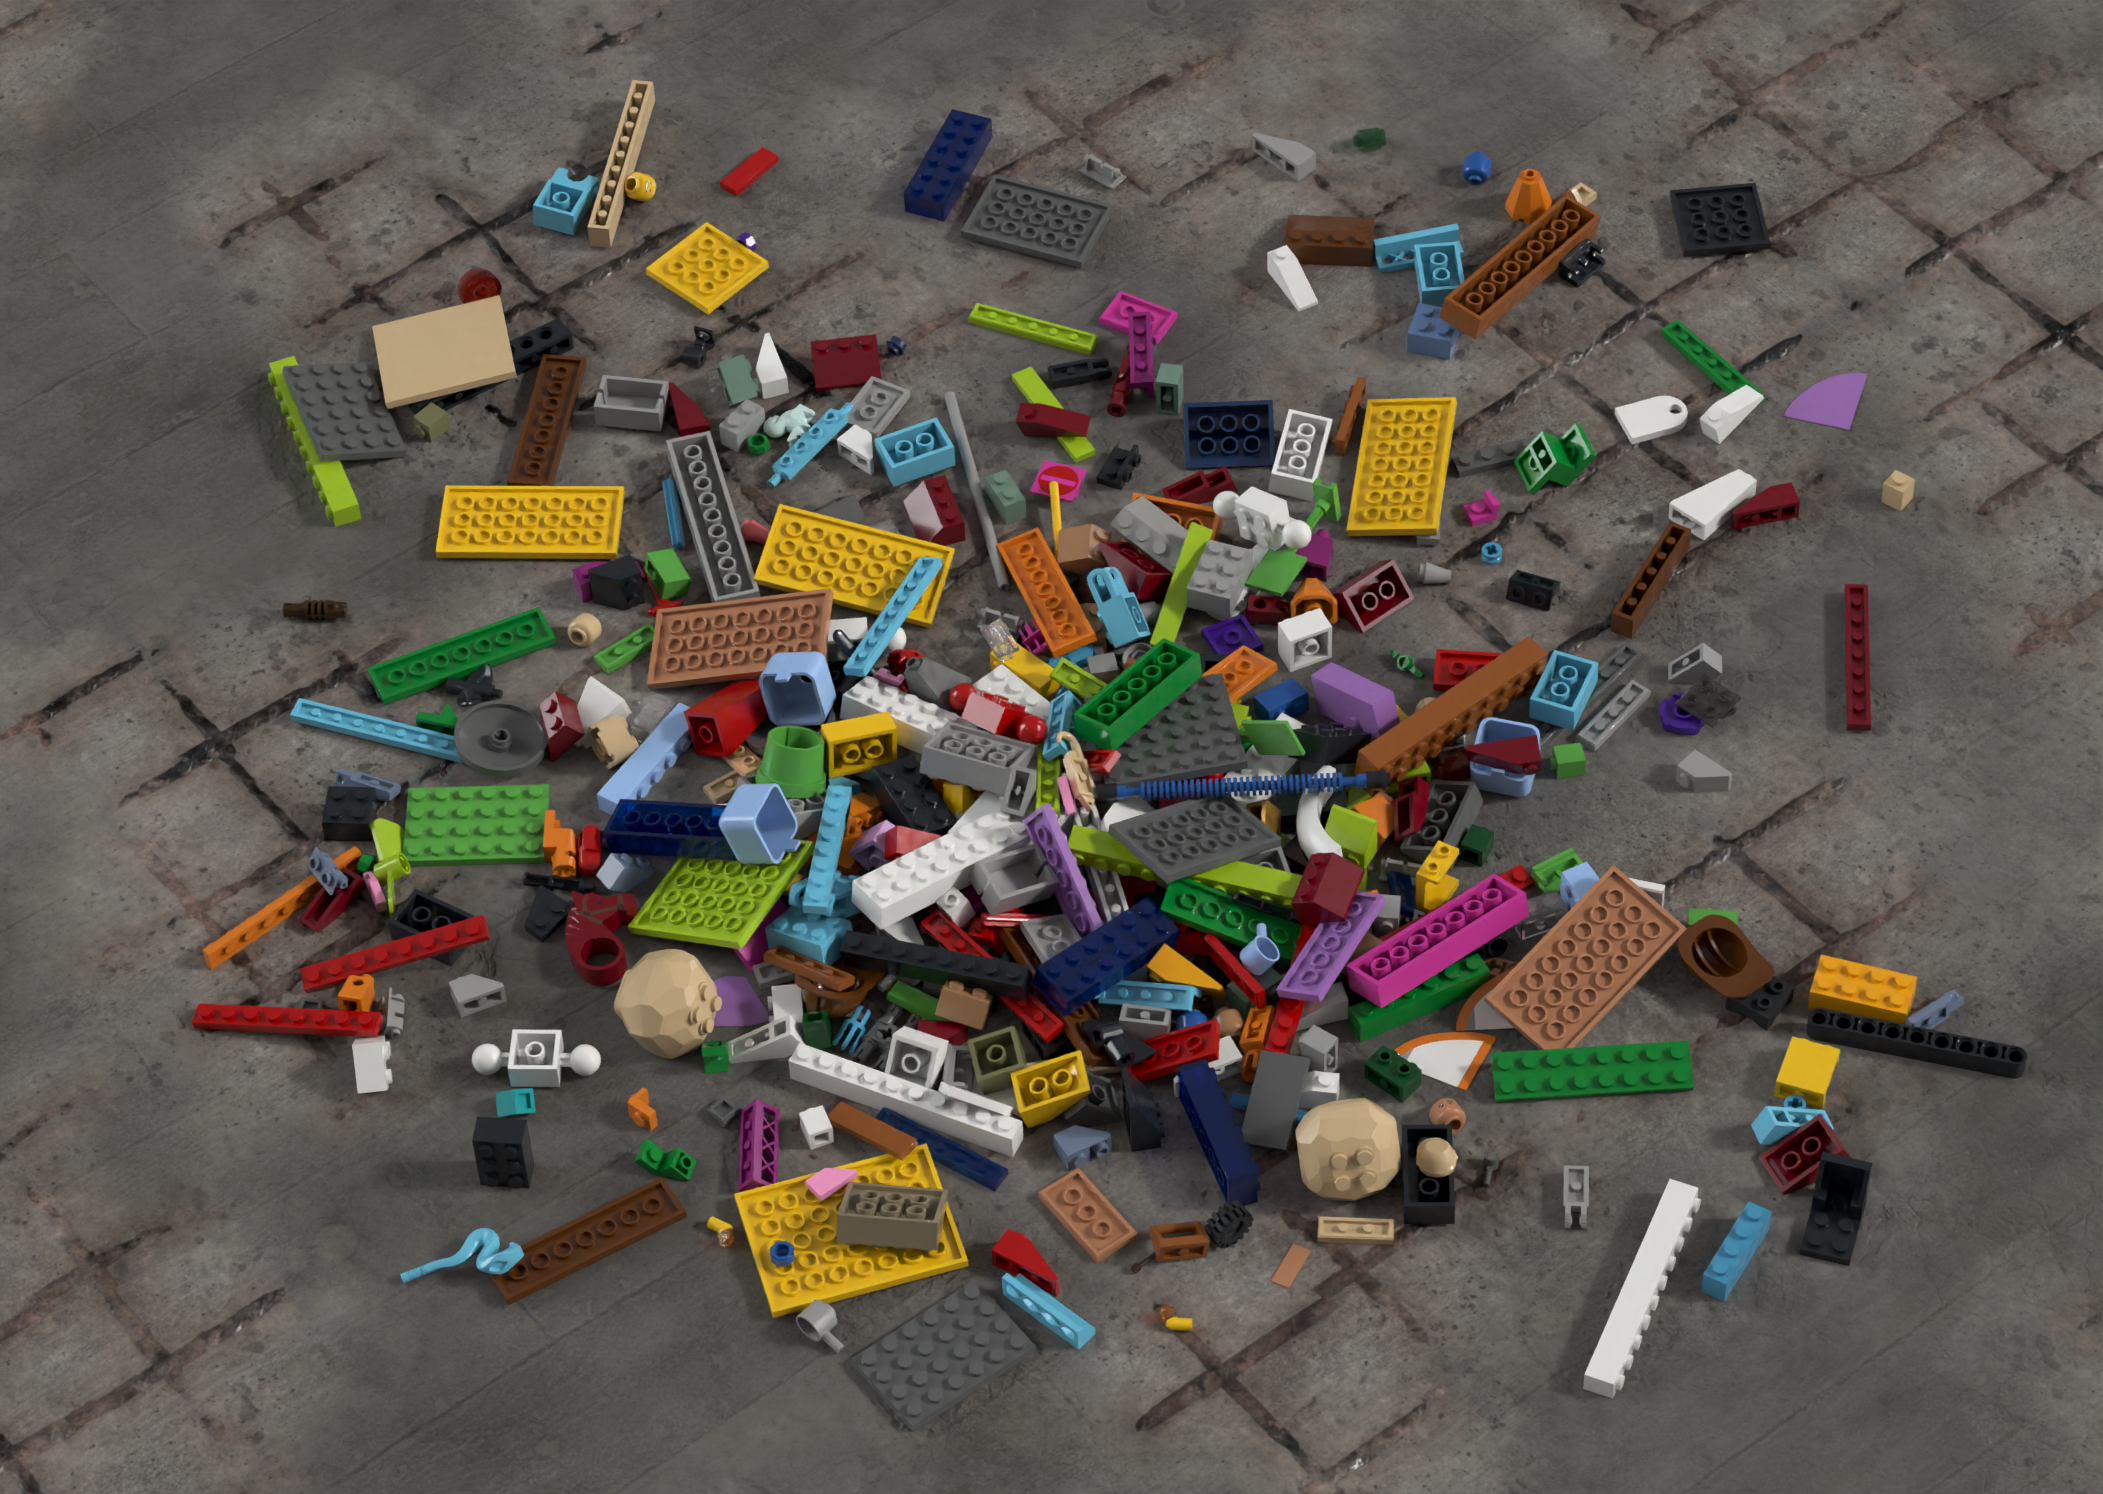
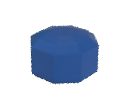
[770,1241,795,1267]

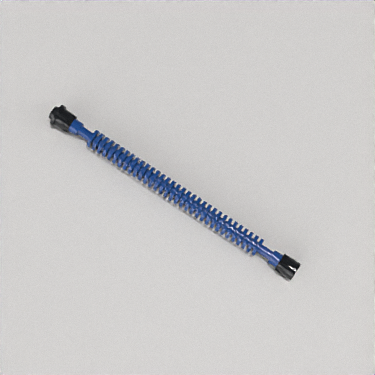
[1098,768,1391,803]

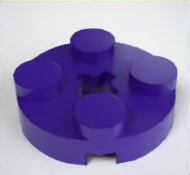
[1660,693,1707,735]

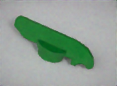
[1389,649,1424,678]

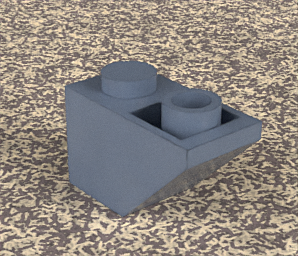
[596,853,655,892]
[1053,1125,1112,1171]

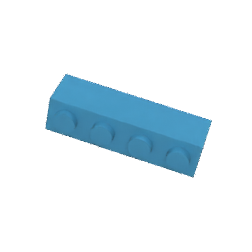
[1701,1201,1771,1302]

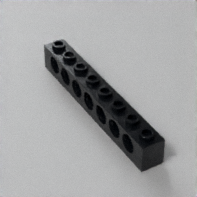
[408,318,574,415]

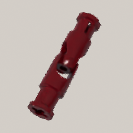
[1107,343,1133,417]

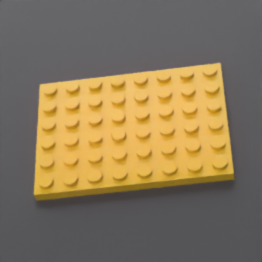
[734,1143,969,1318]

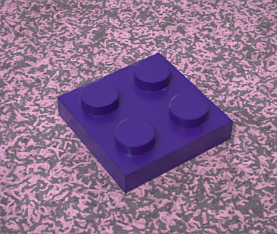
[1201,613,1263,655]

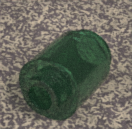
[1353,127,1386,151]

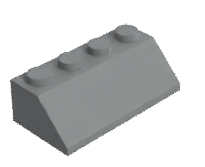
[1110,496,1188,573]

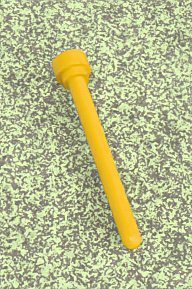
[1049,481,1068,574]

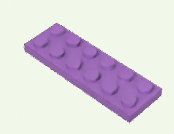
[1023,803,1107,949]
[1276,891,1386,1003]

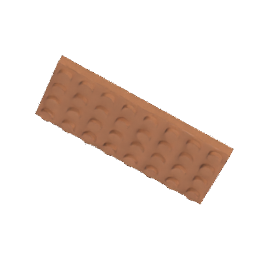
[647,588,833,690]
[1484,865,1687,1050]

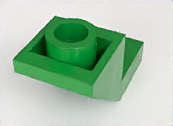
[635,1139,696,1182]

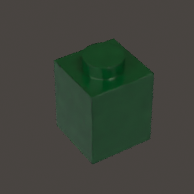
[1460,824,1494,867]
[802,1010,833,1050]

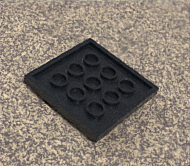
[1669,183,1771,257]

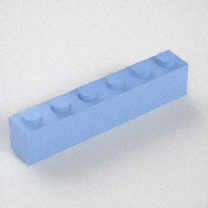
[597,702,692,820]

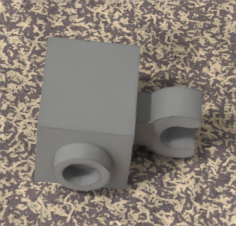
[1083,645,1119,684]

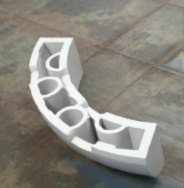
[1296,765,1343,859]

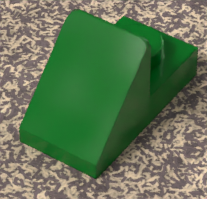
[415,703,458,736]
[702,1040,729,1074]

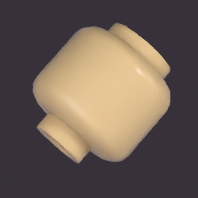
[567,613,602,647]

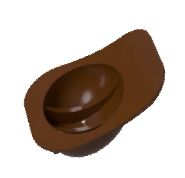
[1678,914,1774,999]
[795,957,886,1019]

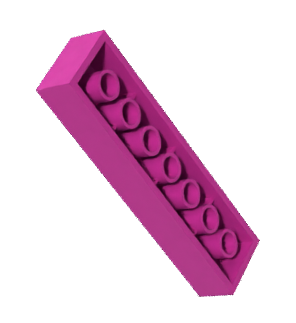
[1346,874,1529,1008]

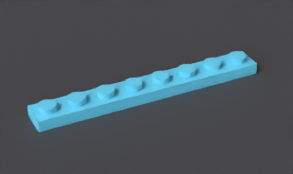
[843,557,942,677]
[290,698,463,763]
[803,785,852,914]

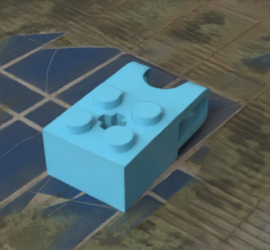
[533,167,599,235]
[1087,567,1152,648]
[789,870,862,918]

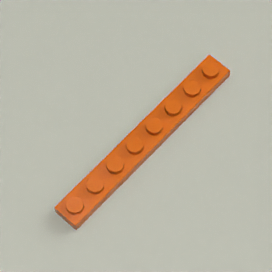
[203,846,362,970]

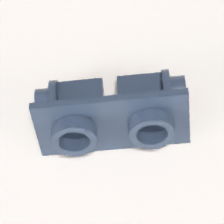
[307,847,348,895]

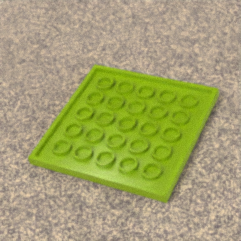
[627,827,815,949]

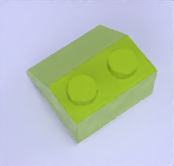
[1325,804,1377,871]

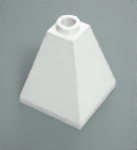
[574,676,636,748]

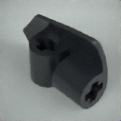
[1083,1018,1156,1068]

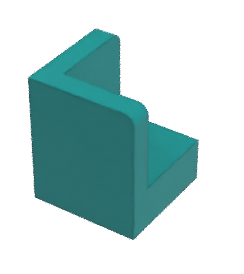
[495,1088,536,1117]

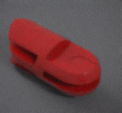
[577,824,601,877]

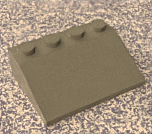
[837,1182,948,1252]

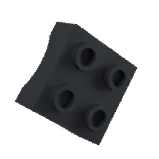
[1725,976,1794,1031]

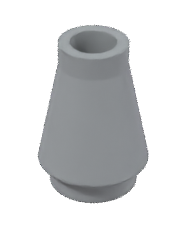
[1417,562,1451,584]

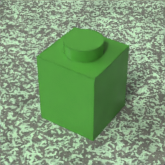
[1549,743,1586,779]

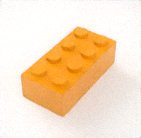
[1808,955,1917,1025]

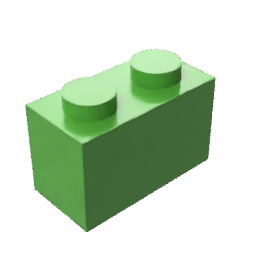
[644,548,691,600]

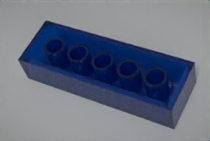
[904,109,993,222]
[602,799,737,861]
[1033,897,1179,1017]
[1178,1059,1261,1206]

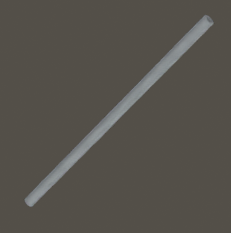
[944,391,1010,592]

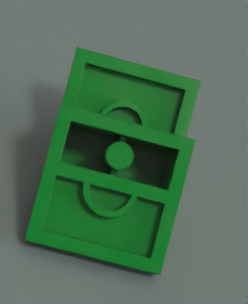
[1514,423,1597,495]

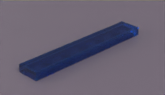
[875,1107,1009,1191]

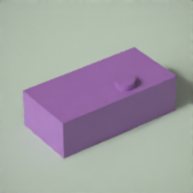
[1311,662,1400,740]

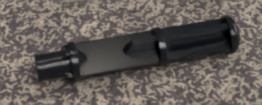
[522,872,596,893]
[1232,890,1301,924]

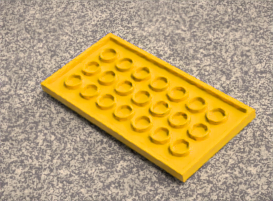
[1346,397,1457,536]
[436,485,625,559]
[754,504,955,628]

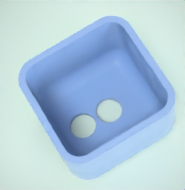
[759,651,836,726]
[1470,717,1541,797]
[719,783,801,864]

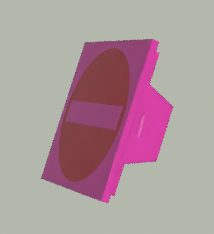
[1030,460,1087,503]

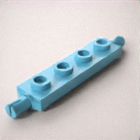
[767,402,854,488]

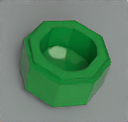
[747,433,769,455]
[357,853,377,876]

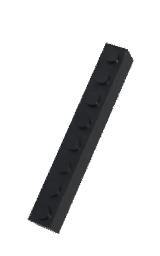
[839,930,1034,1002]

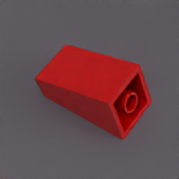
[684,678,768,757]

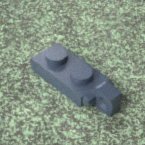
[335,769,401,801]
[1906,990,1964,1029]

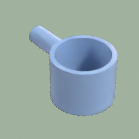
[1240,923,1280,975]

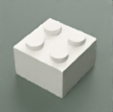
[1278,608,1332,672]
[885,1026,949,1090]

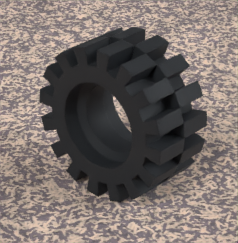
[1205,1200,1253,1248]

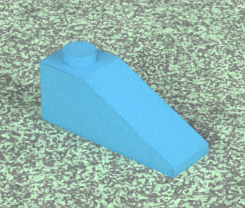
[1751,1106,1834,1145]

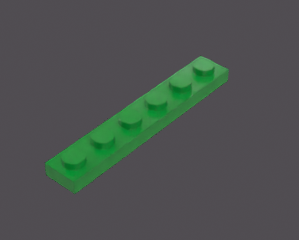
[1660,319,1765,404]

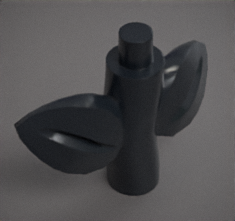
[446,664,503,707]

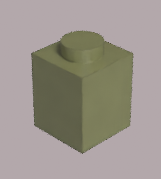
[413,402,450,442]

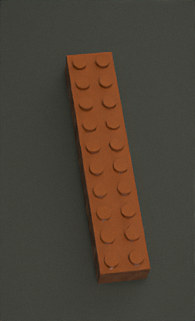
[1439,195,1601,339]
[1353,636,1548,797]

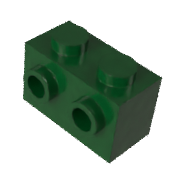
[1364,1045,1422,1103]

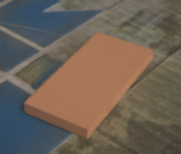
[1038,1168,1138,1263]

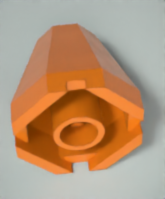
[1505,169,1552,224]
[1291,578,1338,624]

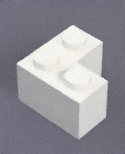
[352,1035,393,1094]

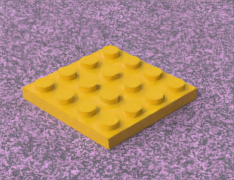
[646,222,769,314]

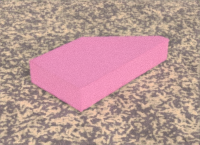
[872,668,905,687]
[1057,775,1076,816]
[362,871,387,912]
[805,1168,858,1201]

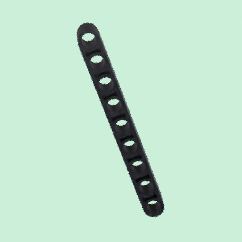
[1806,1008,2027,1079]

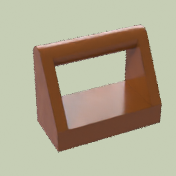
[1149,1221,1210,1262]

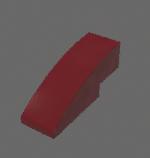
[1162,465,1238,504]
[1393,776,1429,842]
[298,866,366,933]

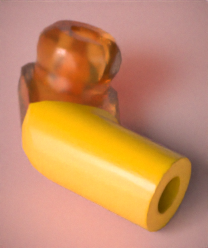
[707,1216,735,1247]
[1159,1304,1192,1331]

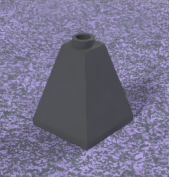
[904,657,971,713]

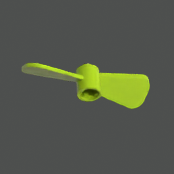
[370,818,411,918]

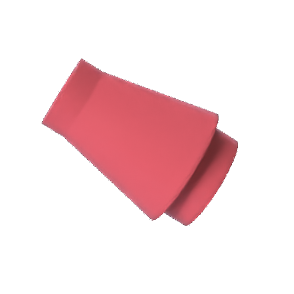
[741,520,770,544]

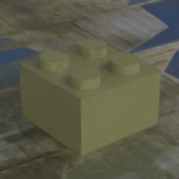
[967,1026,1028,1095]

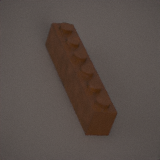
[1611,521,1691,639]

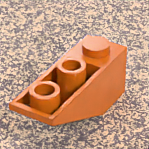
[844,793,886,836]

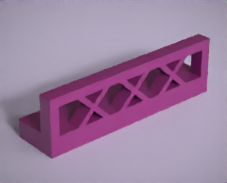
[1128,311,1155,398]
[738,1099,780,1192]

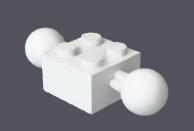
[1213,486,1312,551]
[826,617,906,662]
[472,1029,601,1087]

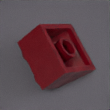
[539,691,585,762]

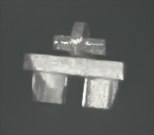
[980,618,1019,662]

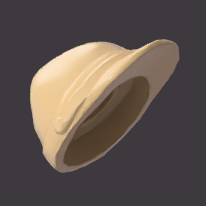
[1416,1138,1458,1178]

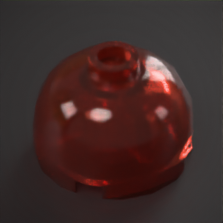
[457,268,502,304]

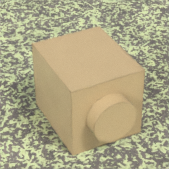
[1881,470,1915,511]

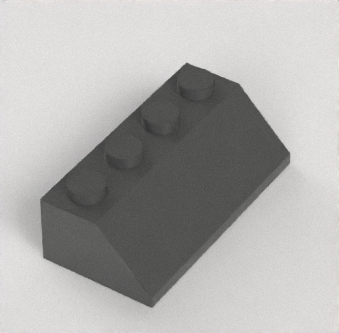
[1400,780,1484,871]

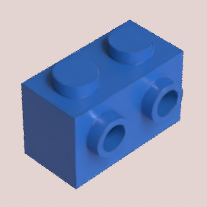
[1254,678,1309,720]

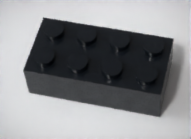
[868,755,957,836]
[1401,1124,1455,1224]

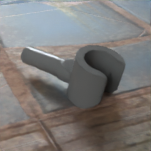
[1483,1151,1499,1187]

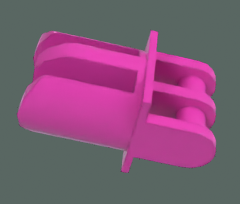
[1018,619,1049,657]

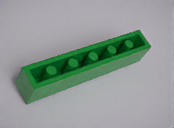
[1349,953,1490,1043]

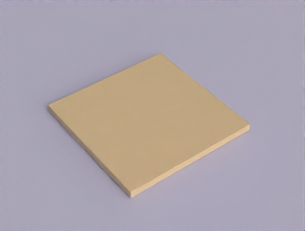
[372,295,517,409]

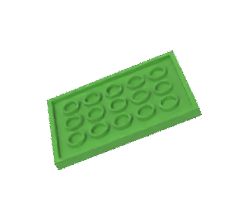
[403,784,550,867]

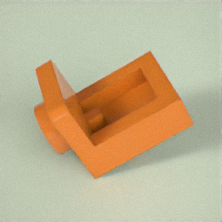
[627,1087,658,1131]

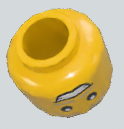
[624,172,656,202]

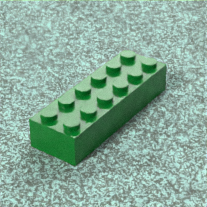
[1073,638,1202,750]

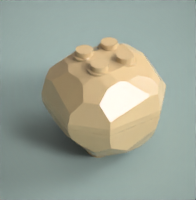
[614,949,722,1059]
[1295,1098,1402,1201]

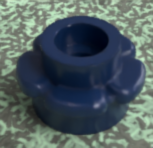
[886,336,907,356]

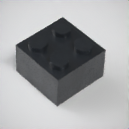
[321,786,379,842]

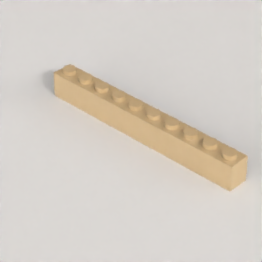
[587,80,655,248]

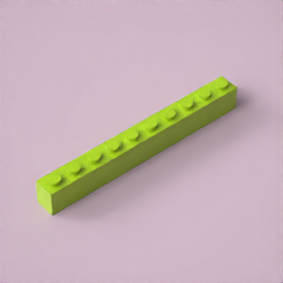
[267,356,361,527]
[1068,824,1303,909]

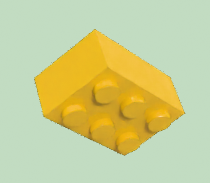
[821,711,897,778]

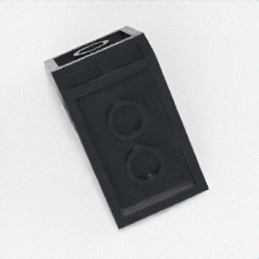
[1799,1152,1873,1266]

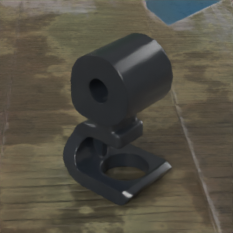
[682,326,716,368]

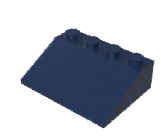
[1183,400,1275,469]

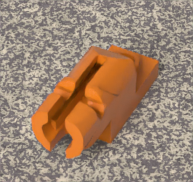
[543,810,578,879]
[1239,1005,1276,1083]

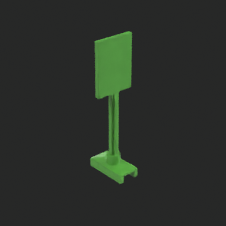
[1245,478,1341,597]
[1239,720,1306,756]

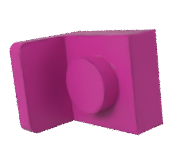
[1463,489,1500,527]

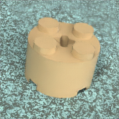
[587,714,639,769]

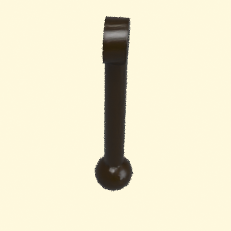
[1131,1252,1156,1274]

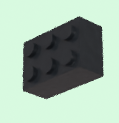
[1288,722,1372,766]
[388,889,475,967]
[472,1117,534,1189]

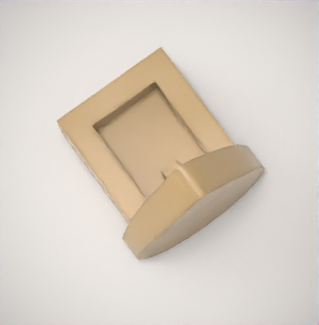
[1562,182,1597,206]

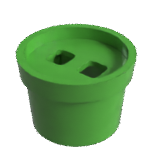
[755,726,826,798]

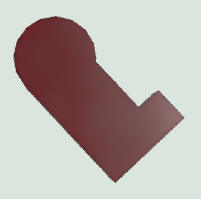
[1246,595,1289,626]

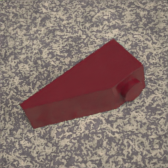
[668,382,711,437]
[1016,403,1091,437]
[1732,482,1800,530]
[1466,735,1542,775]

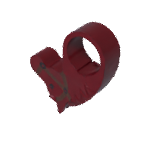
[565,891,638,986]

